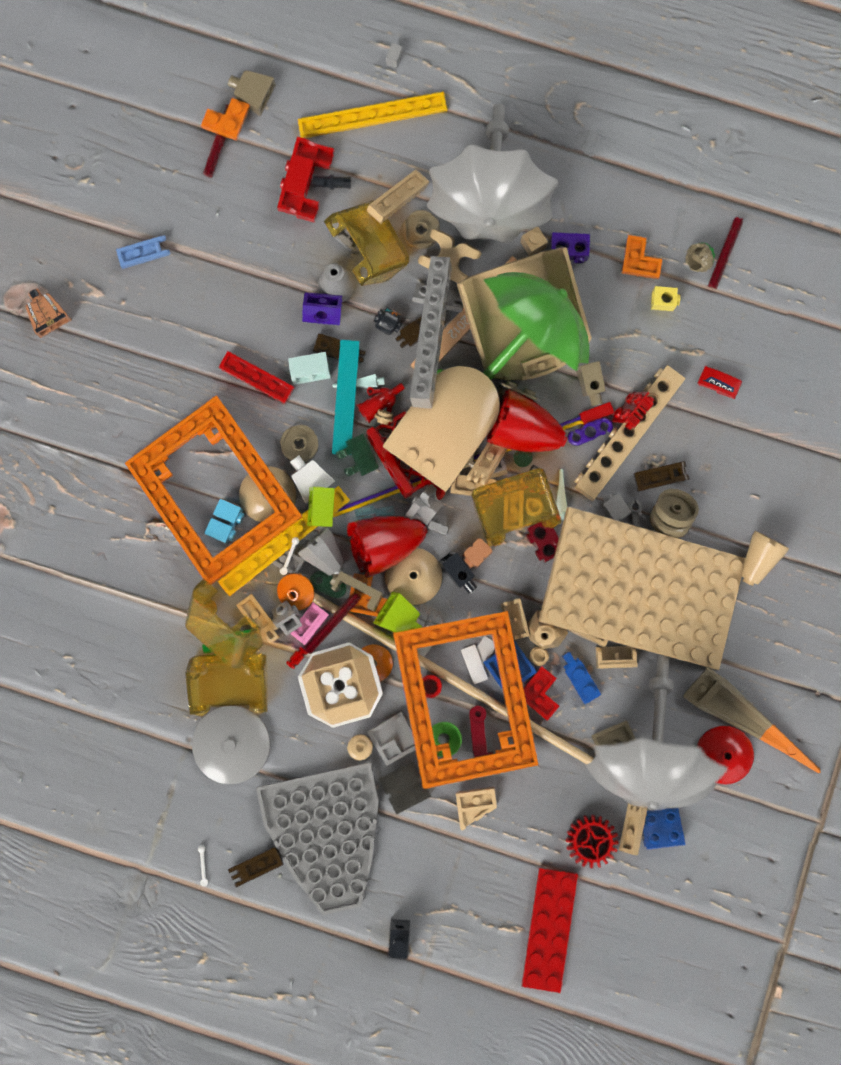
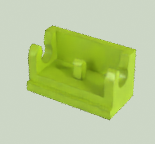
[307,487,335,527]

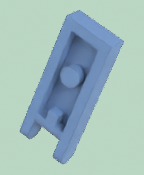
[116,236,170,269]

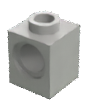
[601,493,631,521]

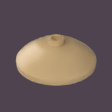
[239,466,296,522]
[385,548,442,605]

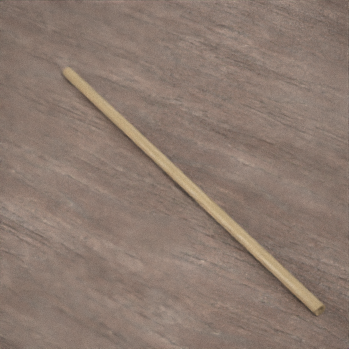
[312,592,594,765]

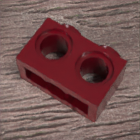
[525,518,559,563]

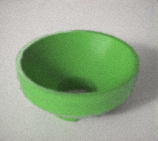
[432,722,462,757]

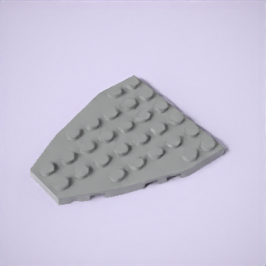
[256,762,379,915]

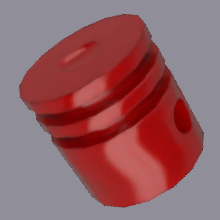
[422,675,442,698]

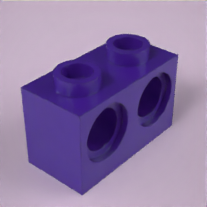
[550,232,590,264]

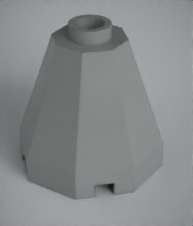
[297,527,344,575]

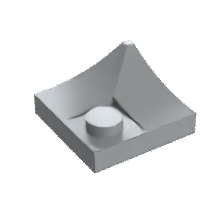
[367,710,415,765]

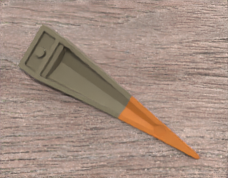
[683,667,821,773]

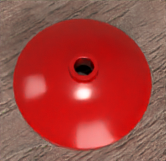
[696,726,754,784]

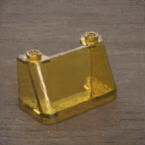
[471,468,562,547]
[185,653,268,716]

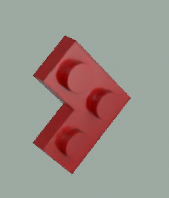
[523,666,559,721]

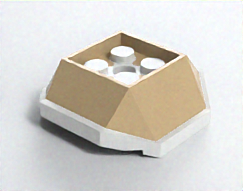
[298,642,383,728]

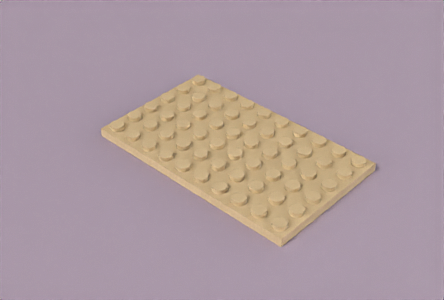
[538,507,746,670]

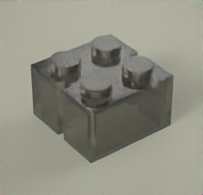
[379,760,431,815]

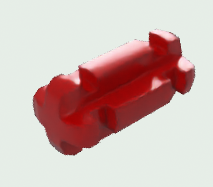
[286,647,308,669]

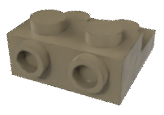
[591,720,636,746]

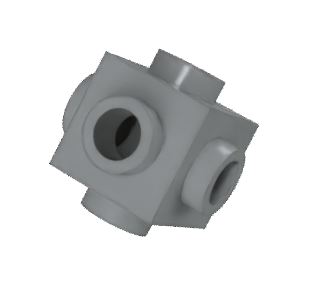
[271,600,302,636]

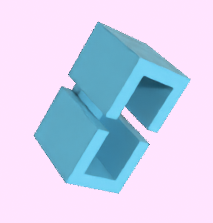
[204,499,244,544]

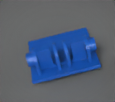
[643,808,686,850]

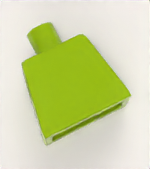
[373,592,422,633]

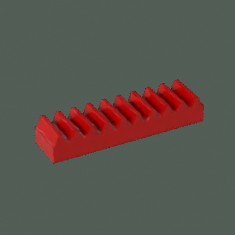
[218,351,295,405]

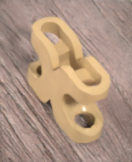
[418,229,482,283]

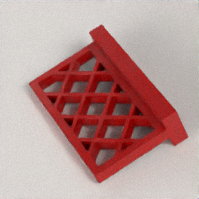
[366,411,432,499]

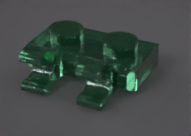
[335,433,379,477]

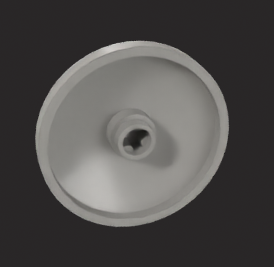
[192,706,270,784]

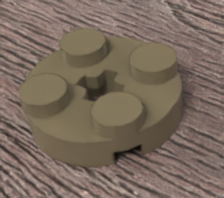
[403,210,440,249]
[280,425,319,463]

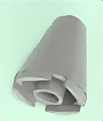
[318,263,356,303]

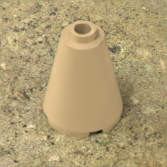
[741,531,789,586]

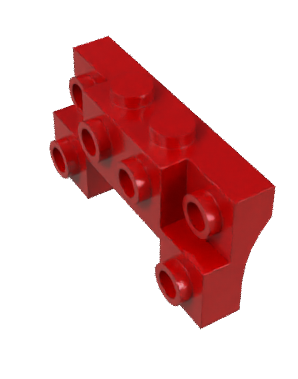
[277,136,335,223]

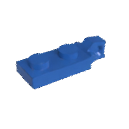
[562,652,601,705]

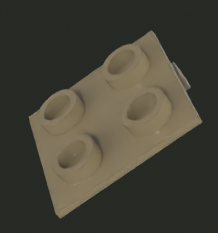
[498,380,538,401]

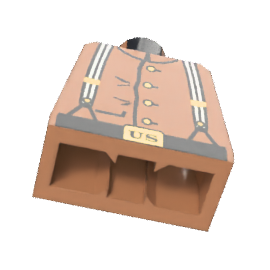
[25,289,71,338]

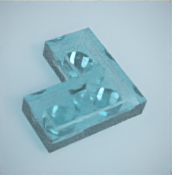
[355,505,395,520]

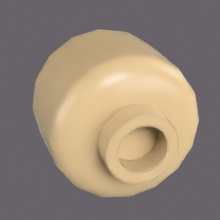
[347,734,373,760]

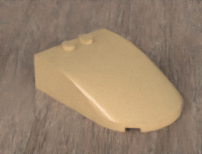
[382,366,500,492]

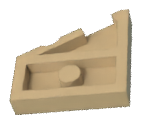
[455,787,497,830]

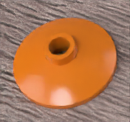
[277,573,314,610]
[362,644,393,682]

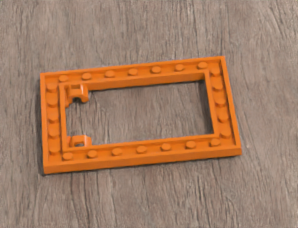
[125,395,303,586]
[393,611,539,789]

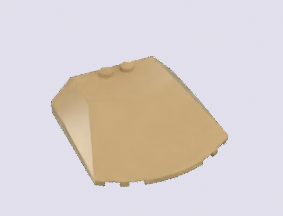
[457,247,592,380]

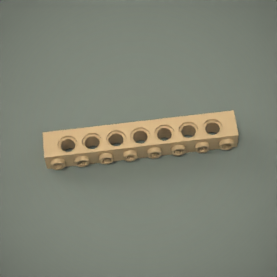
[574,365,686,502]

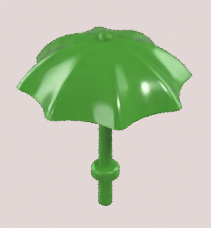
[482,272,590,380]

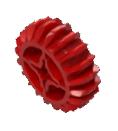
[565,814,619,868]

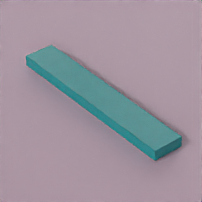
[332,340,360,455]

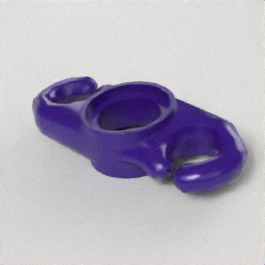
[568,418,613,446]

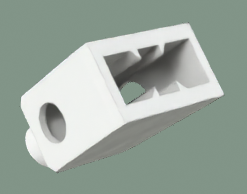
[290,455,335,503]

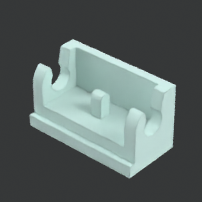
[288,352,330,385]

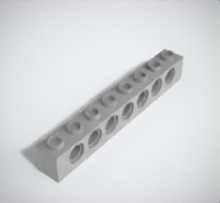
[410,256,452,409]

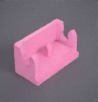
[290,602,330,645]

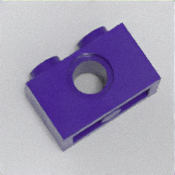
[302,292,342,325]

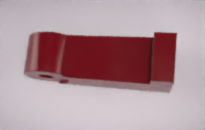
[469,706,493,758]

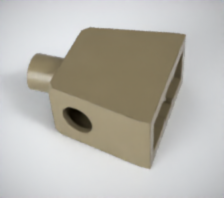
[228,70,276,116]
[576,361,606,406]

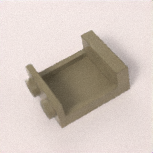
[330,571,383,612]

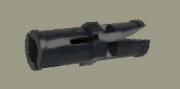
[313,174,351,190]

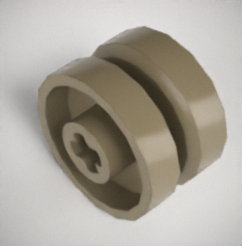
[649,489,699,538]

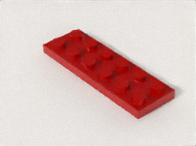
[521,867,578,993]

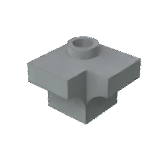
[405,484,444,525]

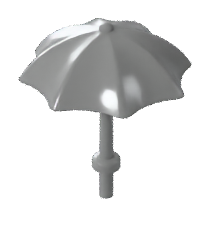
[427,103,559,243]
[586,654,728,810]

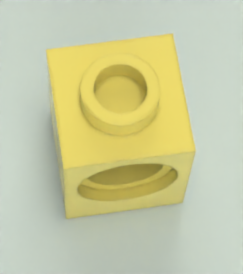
[651,286,680,311]

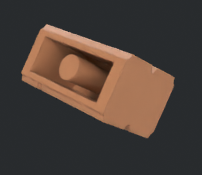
[463,538,492,569]

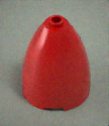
[487,389,567,452]
[347,516,428,578]

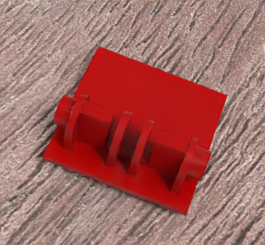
[611,392,654,430]

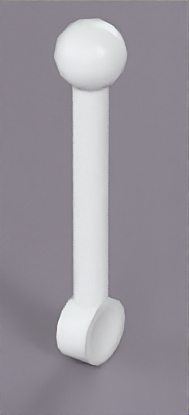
[280,537,299,575]
[198,845,208,887]

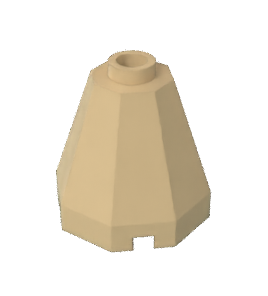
[527,610,568,649]

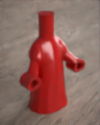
[356,383,405,423]

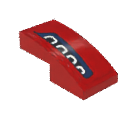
[698,366,742,399]

